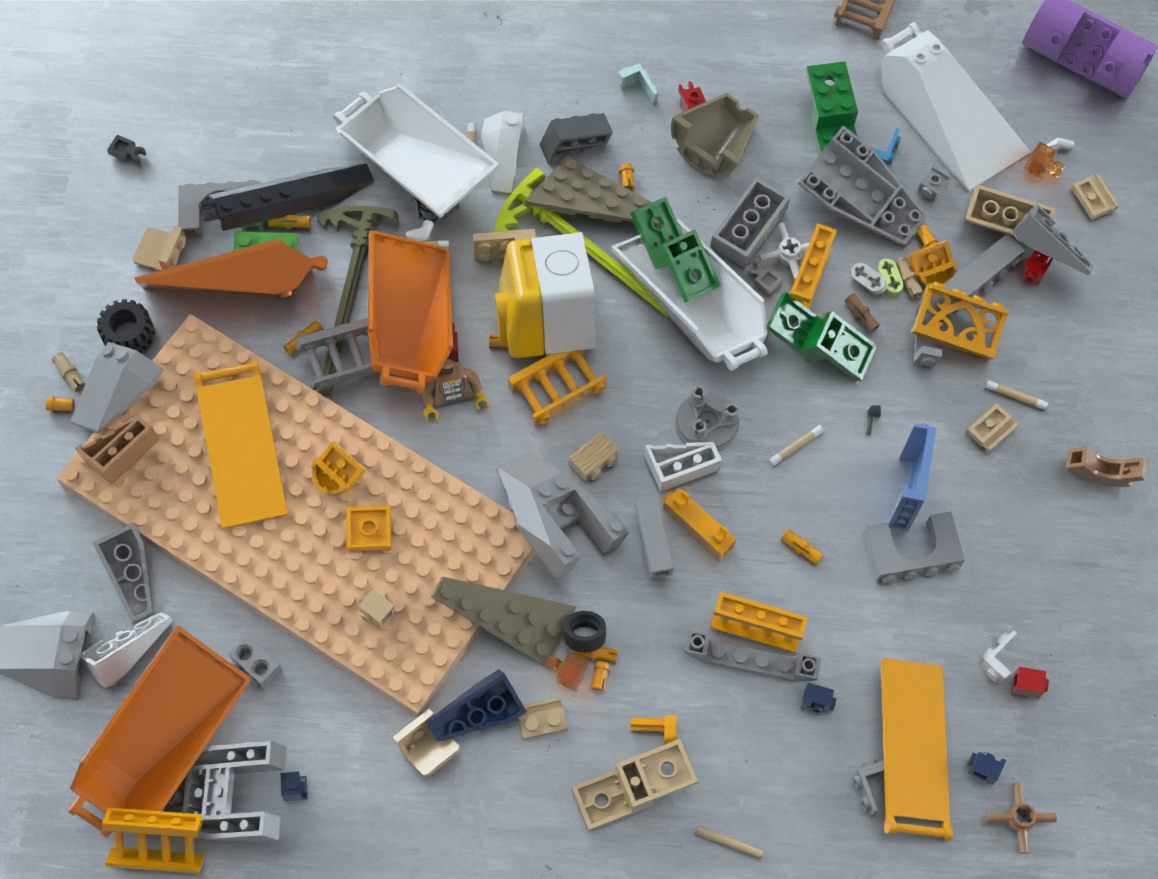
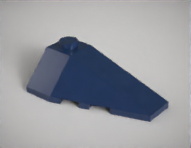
[426,669,527,742]

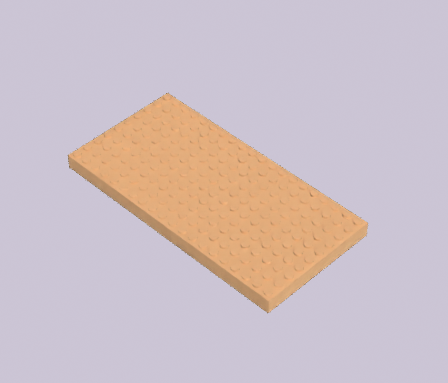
[57,314,536,718]

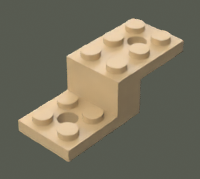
[473,229,536,262]
[572,739,698,831]

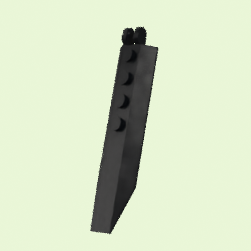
[198,163,374,231]

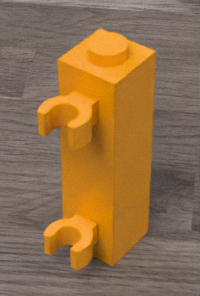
[663,488,737,561]

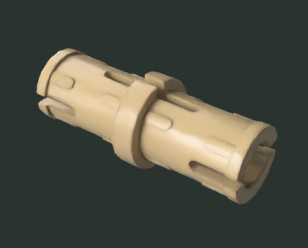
[895,257,924,299]
[51,352,86,392]

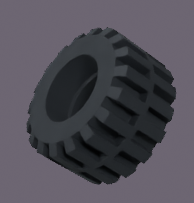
[97,299,155,353]

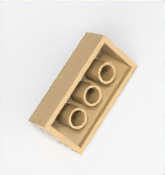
[965,184,1056,236]

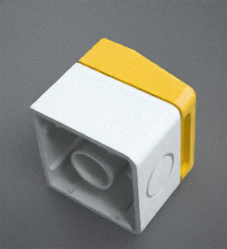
[494,232,596,358]

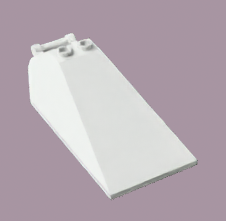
[881,22,1031,193]
[333,83,500,218]
[611,219,768,371]

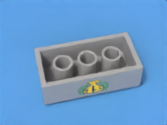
[710,177,790,268]

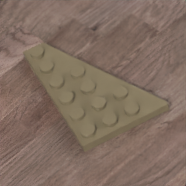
[524,157,660,229]

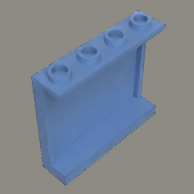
[888,423,936,532]

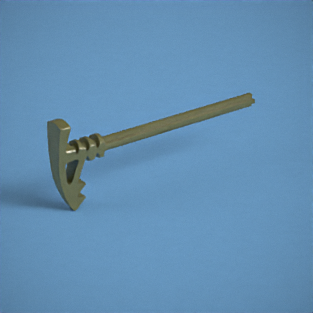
[316,206,399,397]

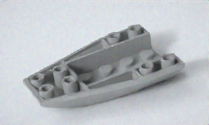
[798,126,927,246]

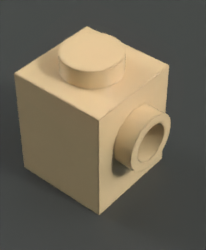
[359,589,396,629]

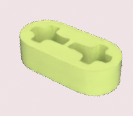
[877,258,904,297]

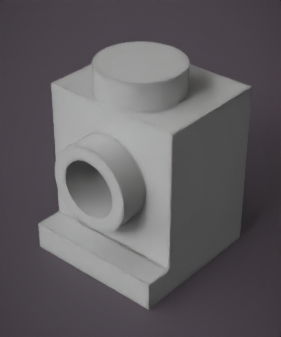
[918,164,951,201]

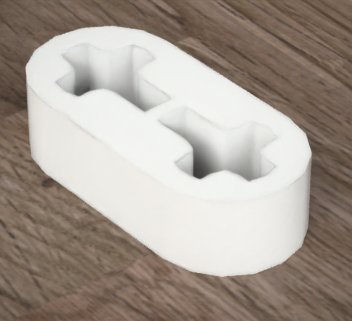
[851,263,887,295]

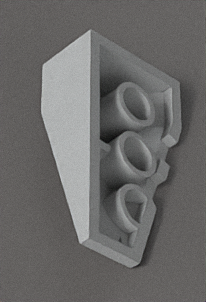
[1013,204,1094,275]
[92,523,153,622]

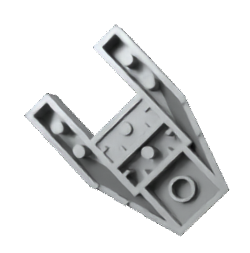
[496,452,629,578]
[162,741,287,842]

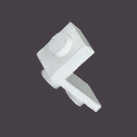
[980,630,1017,684]

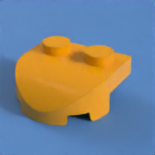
[908,241,957,286]
[311,441,367,494]

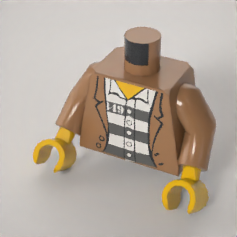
[423,359,489,421]

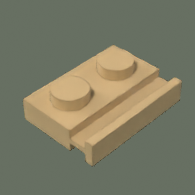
[1071,174,1119,220]
[966,403,1019,453]
[518,697,568,741]

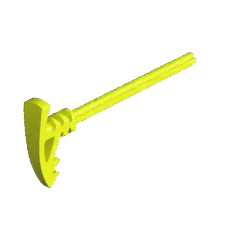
[494,168,669,318]

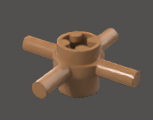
[985,783,1057,854]

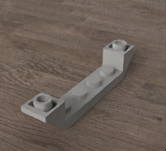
[684,630,821,682]

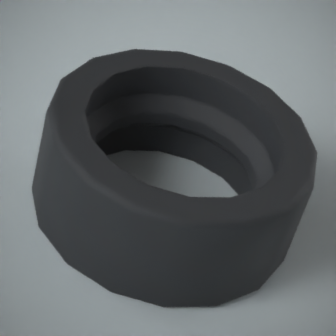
[563,611,606,653]

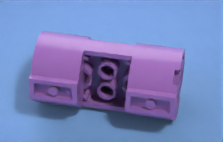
[1022,0,1158,99]

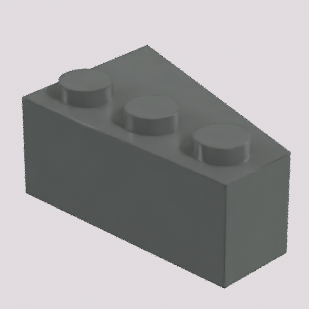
[539,113,613,164]

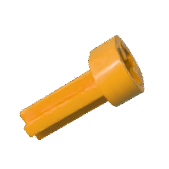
[631,715,677,745]

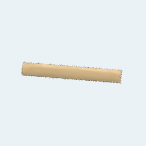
[695,826,764,859]

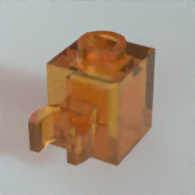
[1024,142,1065,178]
[546,653,589,692]

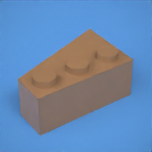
[75,415,160,485]

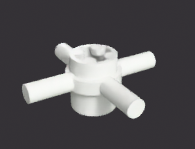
[759,223,809,280]

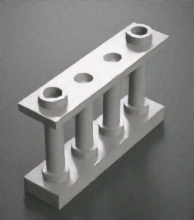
[295,318,381,391]

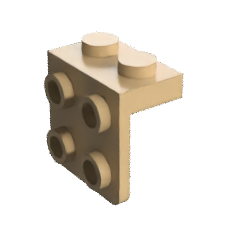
[133,225,186,271]
[393,709,460,777]

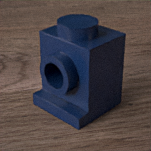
[800,683,837,713]
[967,752,1006,785]
[280,771,308,802]

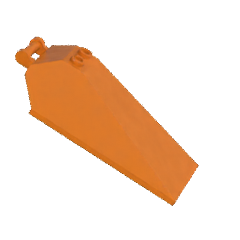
[368,230,453,393]
[135,238,328,299]
[68,625,252,838]

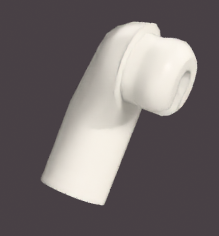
[1044,138,1074,157]
[406,220,434,241]

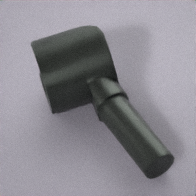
[866,405,881,435]

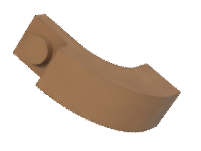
[1066,447,1149,487]

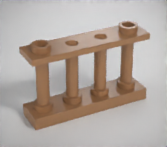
[834,0,895,40]

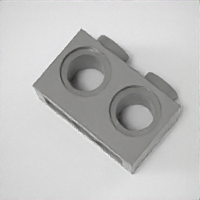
[229,635,283,689]

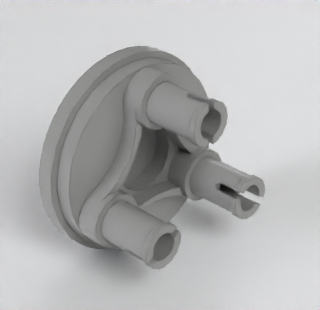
[675,385,739,451]

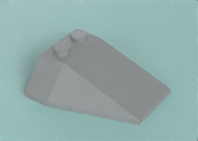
[70,342,164,433]
[0,610,94,700]

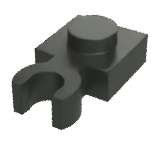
[107,135,147,164]

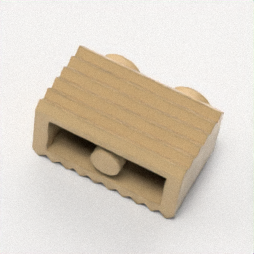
[569,432,619,482]

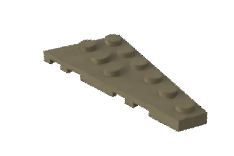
[431,577,577,665]

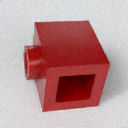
[1012,667,1049,699]

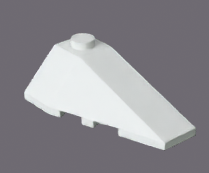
[481,111,524,195]
[80,612,173,688]

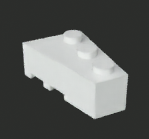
[644,442,722,492]

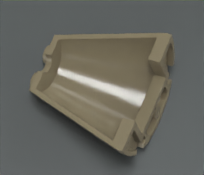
[671,93,759,176]

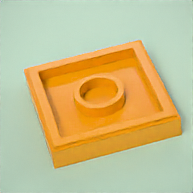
[346,505,392,552]

